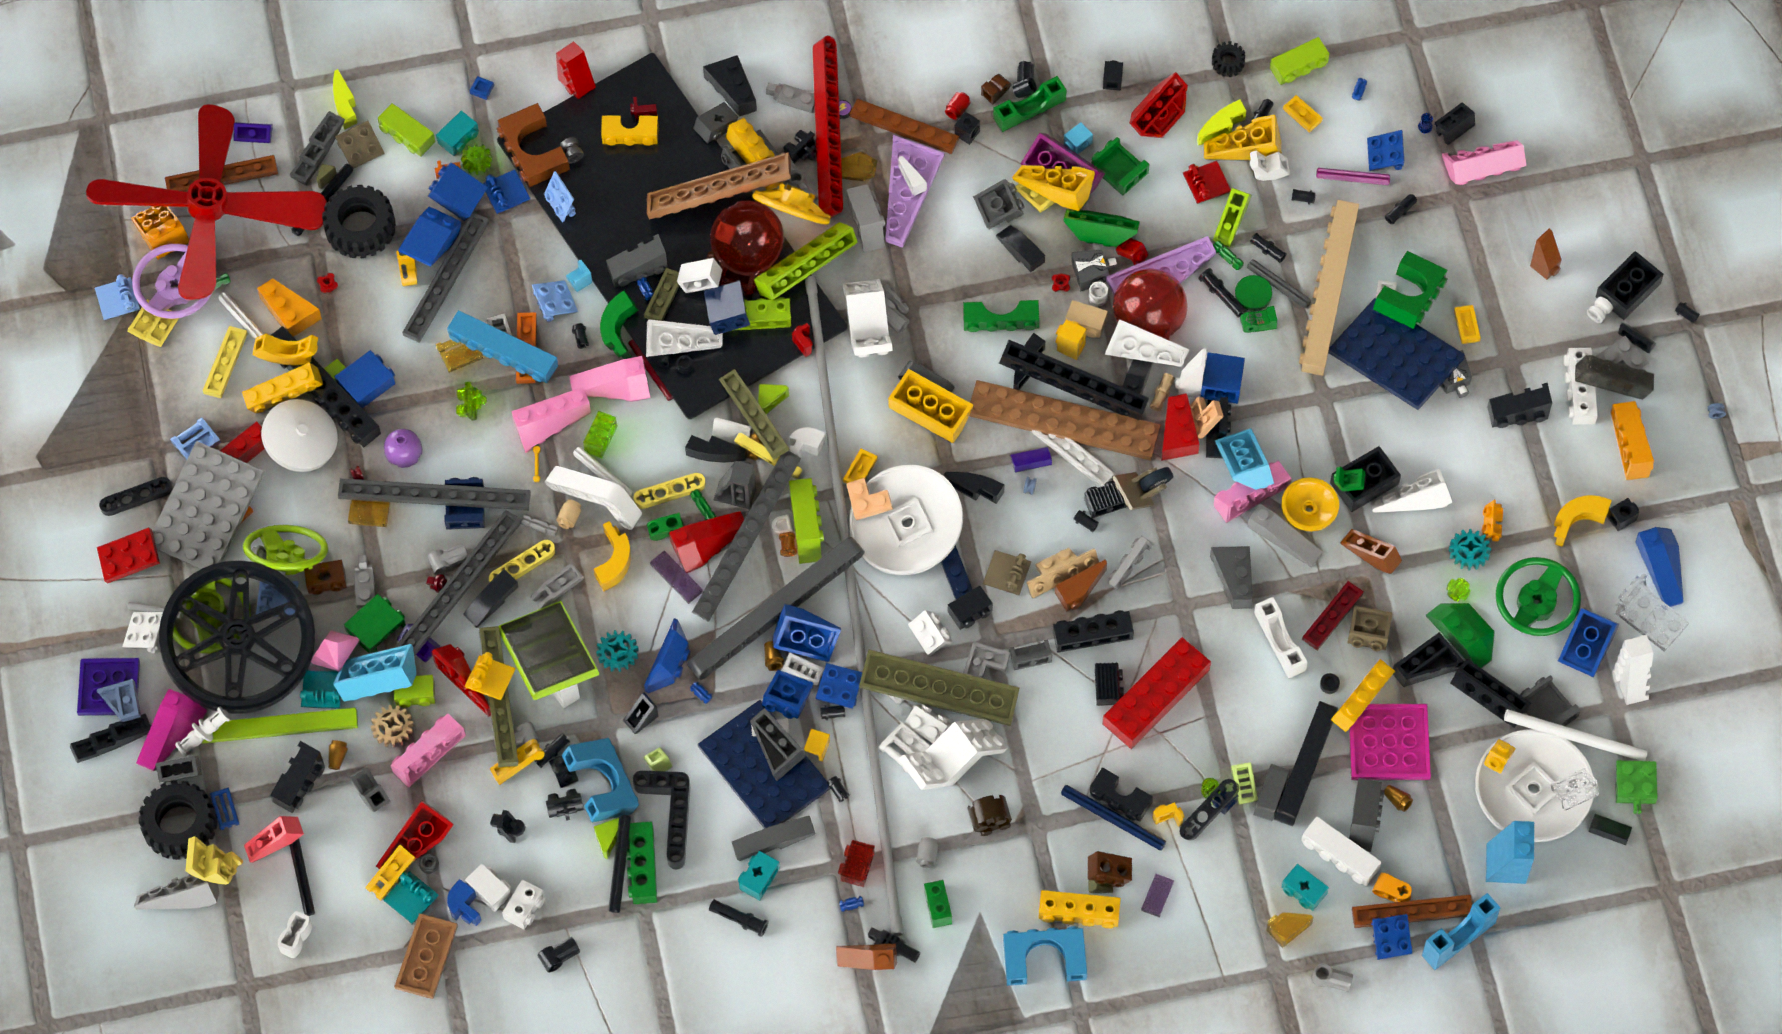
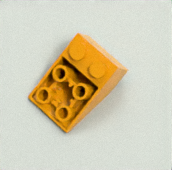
[131,206,189,260]

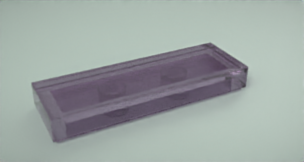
[650,551,703,604]

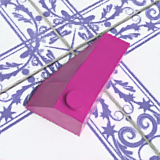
[136,689,207,771]

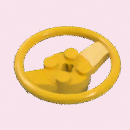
[752,183,830,225]

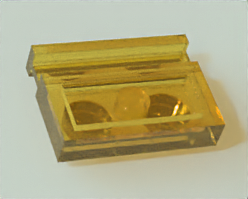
[348,500,390,527]

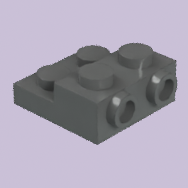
[973,179,1025,230]

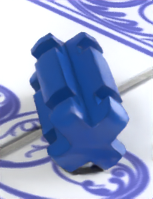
[1352,78,1367,101]
[637,277,654,300]
[690,682,712,704]
[839,896,864,912]

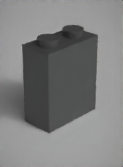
[156,756,202,783]

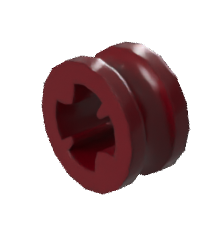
[349,466,365,480]

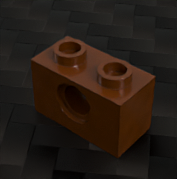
[304,559,347,595]

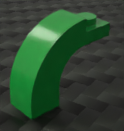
[600,291,638,359]

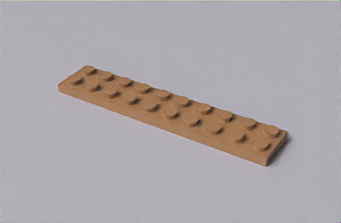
[969,380,1161,461]

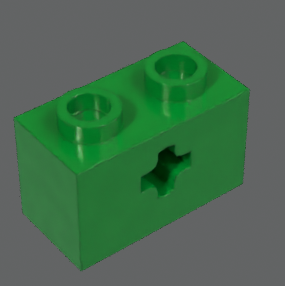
[924,880,952,928]

